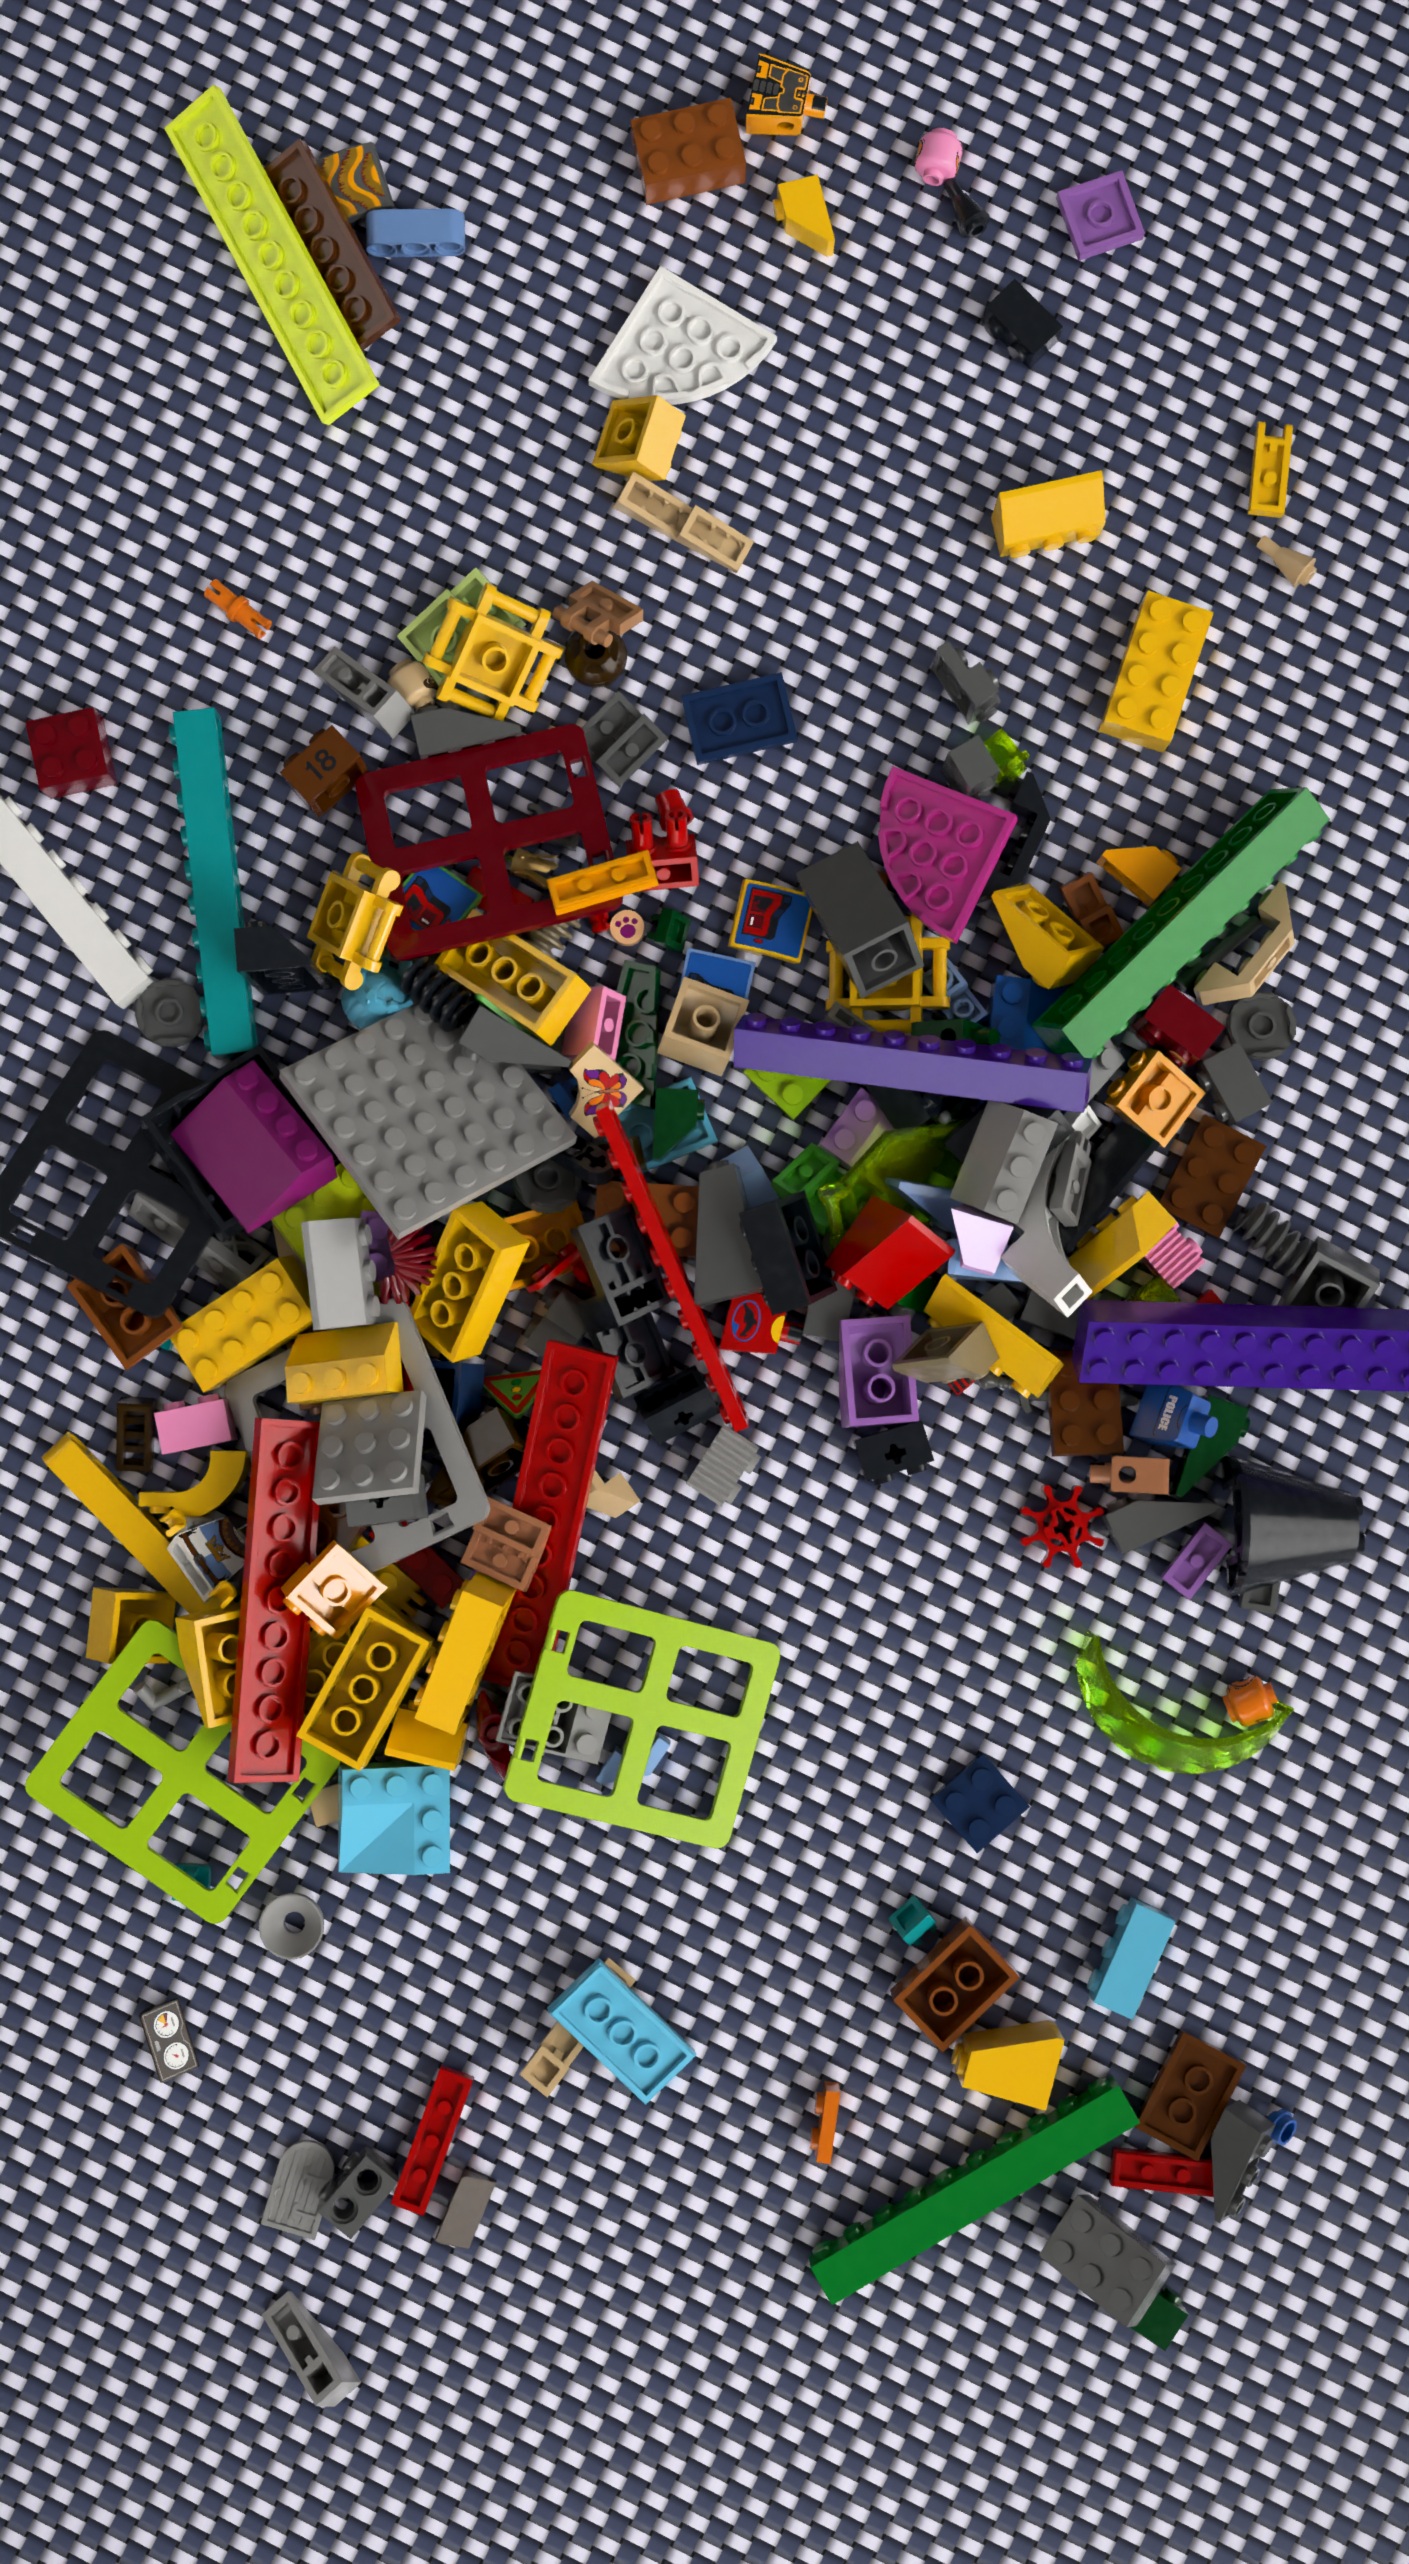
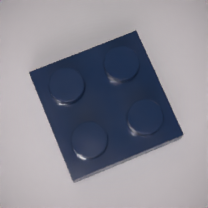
[930,1752,1030,1853]

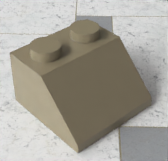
[892,1321,999,1384]

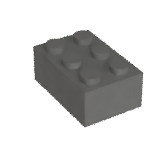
[1039,2194,1176,2328]

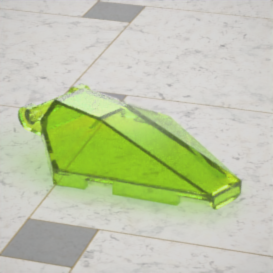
[818,1119,965,1251]

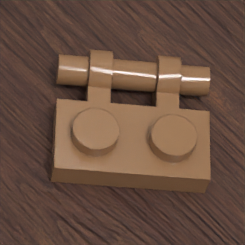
[552,581,643,647]

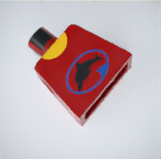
[719,1293,804,1354]

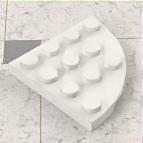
[588,266,777,405]

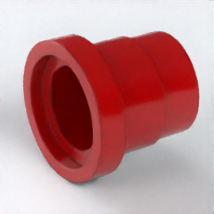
[655,789,694,832]

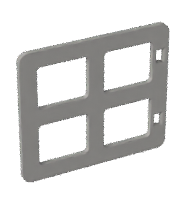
[224,1299,490,1573]

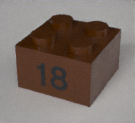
[280,725,369,819]

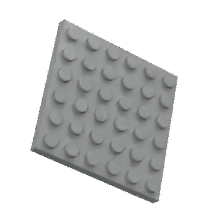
[279,986,577,1240]

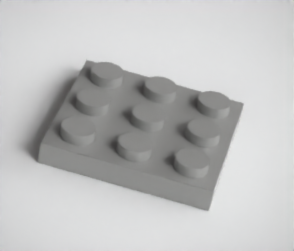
[312,1390,427,1505]

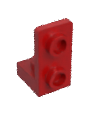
[525,1242,593,1293]

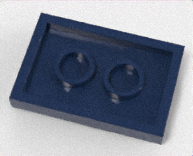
[681,672,798,766]

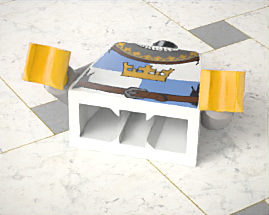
[159,1509,247,1609]

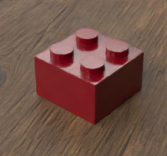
[25,707,118,799]
[1131,984,1225,1069]

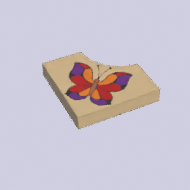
[568,1041,644,1139]

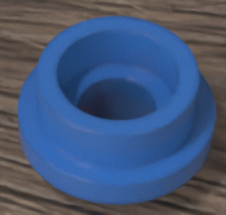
[1267,2109,1297,2145]

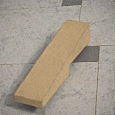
[613,471,754,573]

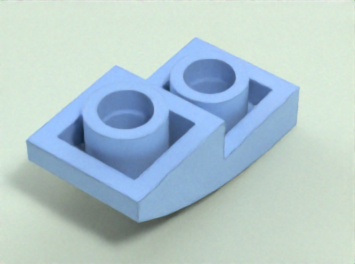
[923,958,989,1025]

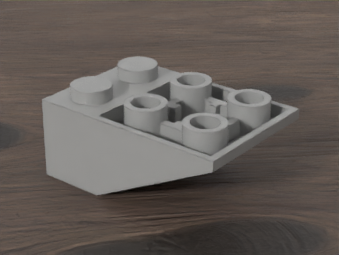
[495,1670,612,1765]

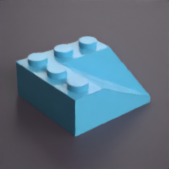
[338,1761,450,1875]

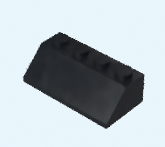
[234,921,332,996]
[1059,1121,1160,1254]

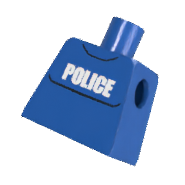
[1129,1384,1218,1449]

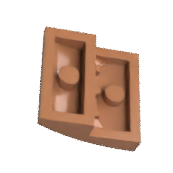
[460,1497,552,1592]

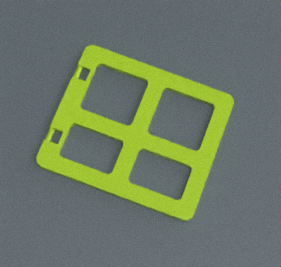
[503,1590,780,1849]

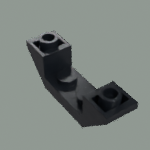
[976,771,1051,905]

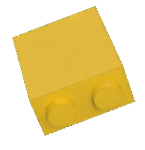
[951,2020,1065,2111]

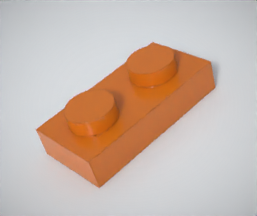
[809,2081,841,2164]

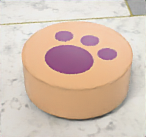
[610,910,645,946]

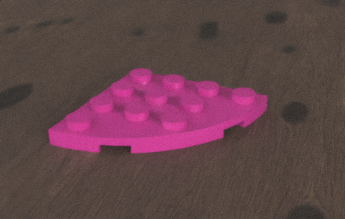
[878,766,1018,944]

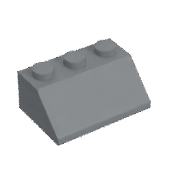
[949,1100,1058,1224]
[301,1218,380,1330]

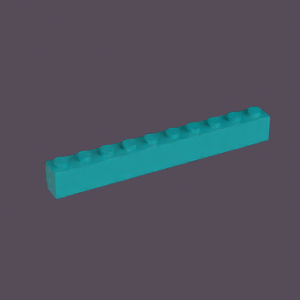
[169,707,258,1060]

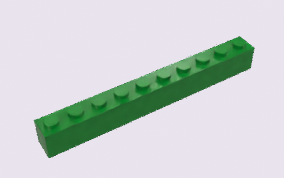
[809,2076,1140,2305]

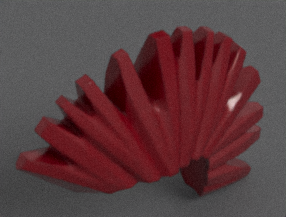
[378,1226,437,1304]
[476,1690,512,1781]

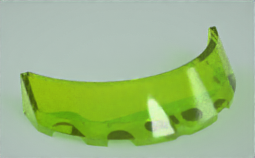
[1075,1631,1294,1774]

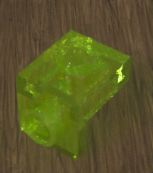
[983,728,1030,784]

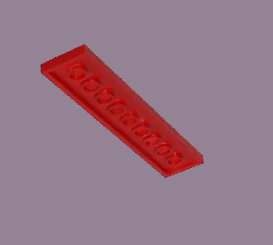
[482,1339,619,1687]
[227,1418,320,1783]

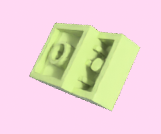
[397,568,526,686]

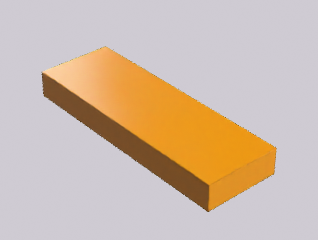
[546,850,659,916]

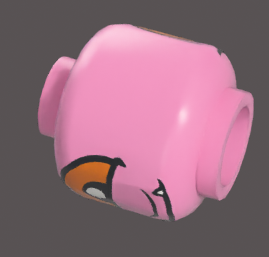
[914,128,963,186]

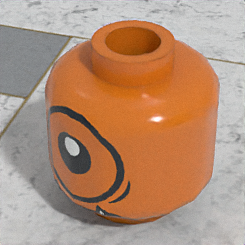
[1222,1675,1278,1727]

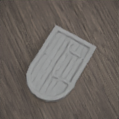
[261,2140,335,2240]

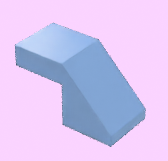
[720,1145,779,1208]
[595,1733,671,1784]

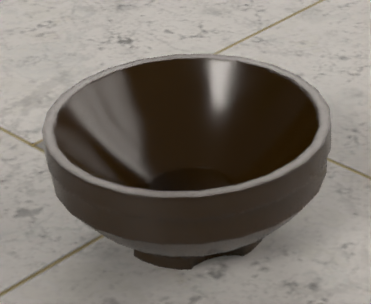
[565,630,627,688]

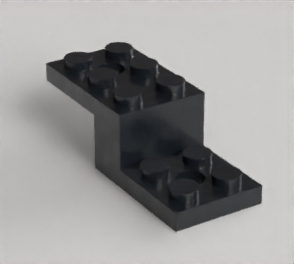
[570,1203,676,1400]

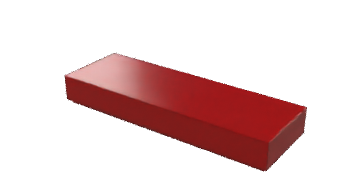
[1109,2147,1214,2197]

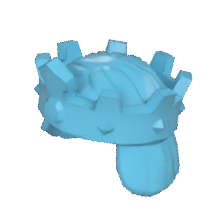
[341,956,414,1030]

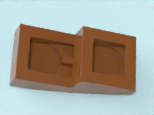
[1058,872,1124,946]

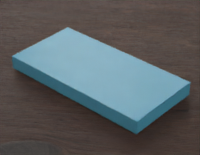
[547,1958,697,2105]

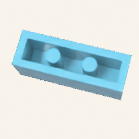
[1087,1897,1176,2020]

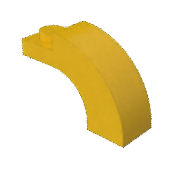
[139,1450,251,1516]

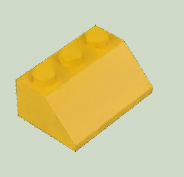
[991,470,1105,558]
[1068,1191,1177,1306]
[285,1322,404,1405]

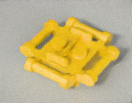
[422,582,564,721]
[307,852,403,990]
[825,913,950,1033]

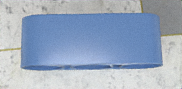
[366,208,465,257]

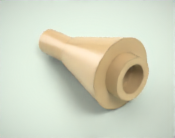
[1256,535,1317,588]

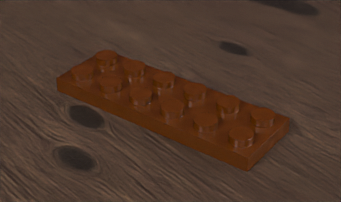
[264,138,401,351]

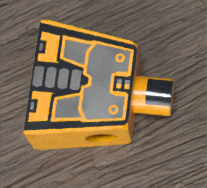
[745,53,828,136]

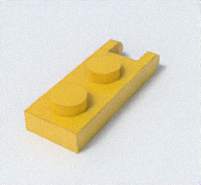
[1247,421,1293,518]

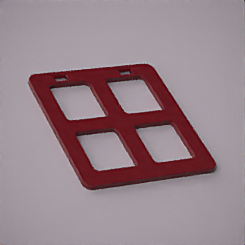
[355,724,623,961]

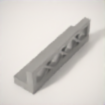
[128,1171,272,1290]

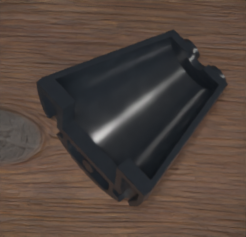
[1221,1455,1365,1596]

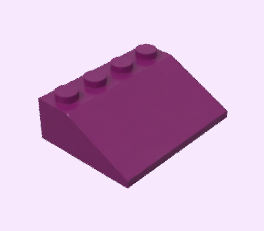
[170,1060,338,1234]

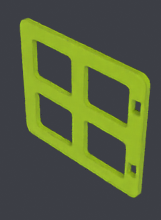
[25,1619,341,1924]

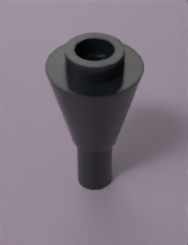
[943,177,990,238]

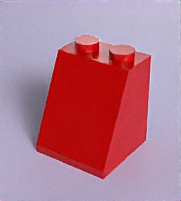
[824,1195,956,1310]

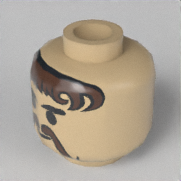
[387,659,438,713]

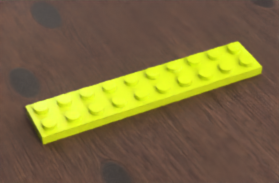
[164,85,380,425]

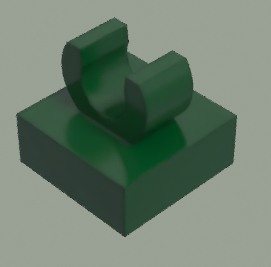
[646,908,691,953]

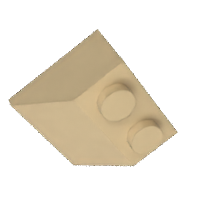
[657,977,750,1077]

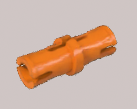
[204,579,272,639]

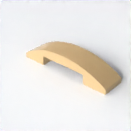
[519,1958,636,2098]

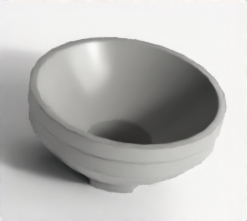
[259,1893,324,1960]

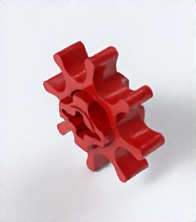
[1019,1485,1104,1568]

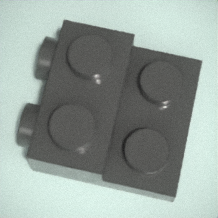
[931,641,1001,725]

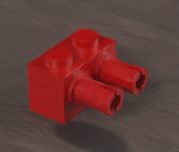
[625,809,699,891]

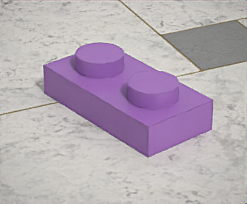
[1160,1522,1233,1600]

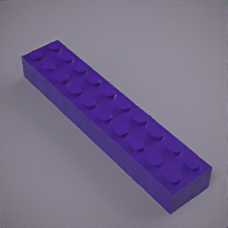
[1072,1300,1409,1392]

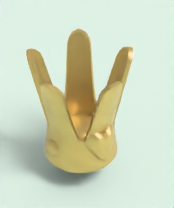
[505,848,558,890]

